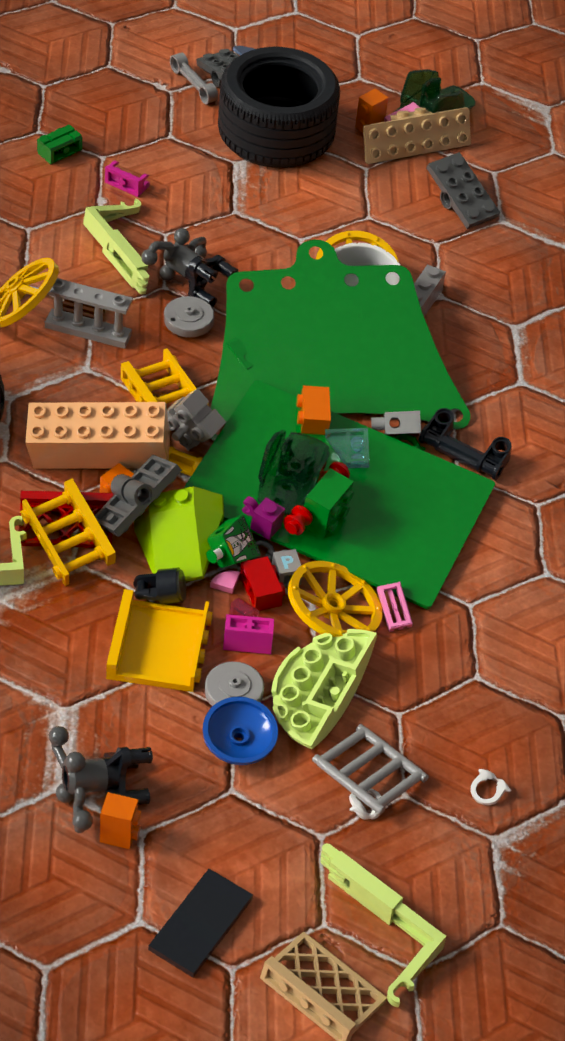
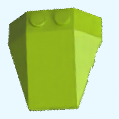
[134,486,224,582]

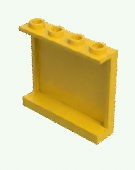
[106,589,213,692]

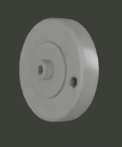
[164,296,214,337]
[205,661,264,706]

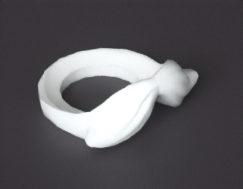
[471,769,511,806]
[349,789,388,820]

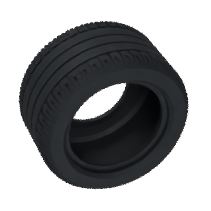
[218,47,340,168]

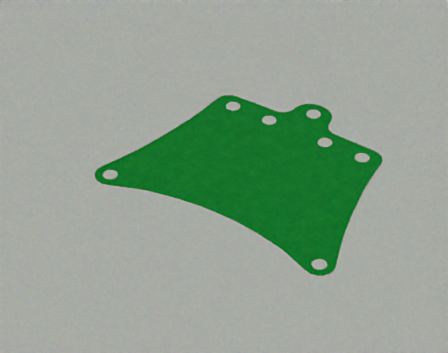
[210,240,471,441]

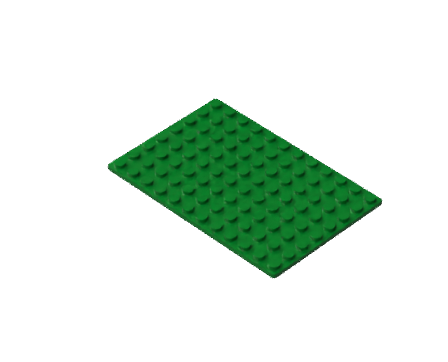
[184,380,495,609]

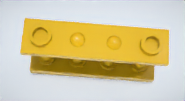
[121,348,209,406]
[20,478,116,586]

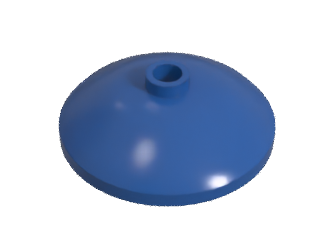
[202,697,278,765]

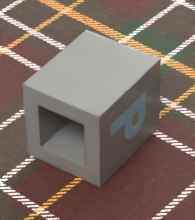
[272,549,302,587]

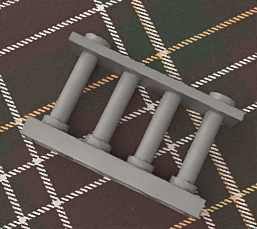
[45,278,133,349]

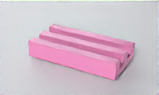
[377,582,413,632]

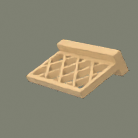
[260,932,387,1041]

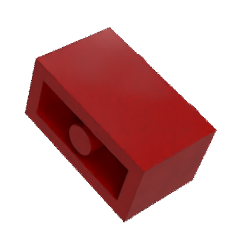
[240,556,285,612]

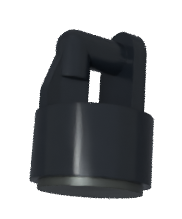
[133,567,186,604]

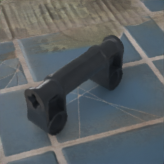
[418,408,512,481]

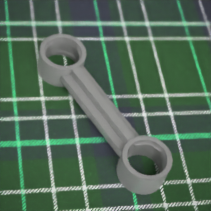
[170,52,218,104]

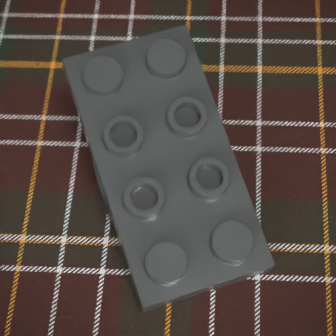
[196,49,239,87]
[426,152,500,229]
[95,455,182,537]

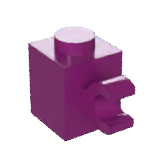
[242,496,285,540]

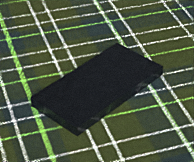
[148,869,253,978]

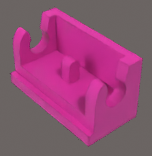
[105,160,150,197]
[223,614,274,654]

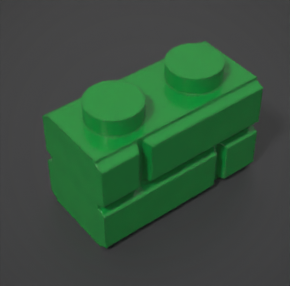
[37,124,83,165]

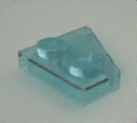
[325,428,369,468]

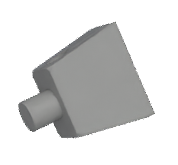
[371,411,421,435]

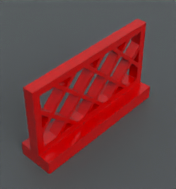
[19,490,113,548]

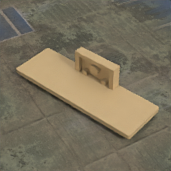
[363,107,471,164]

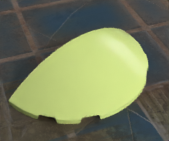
[271,629,377,749]

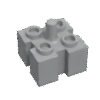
[167,388,226,451]

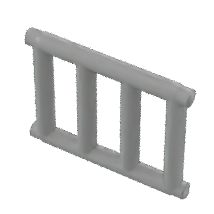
[312,724,429,814]

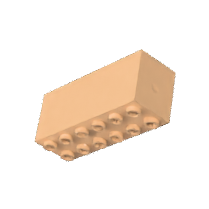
[25,402,170,469]

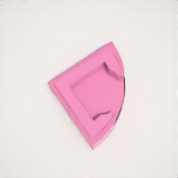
[210,571,240,594]

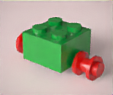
[283,462,354,539]

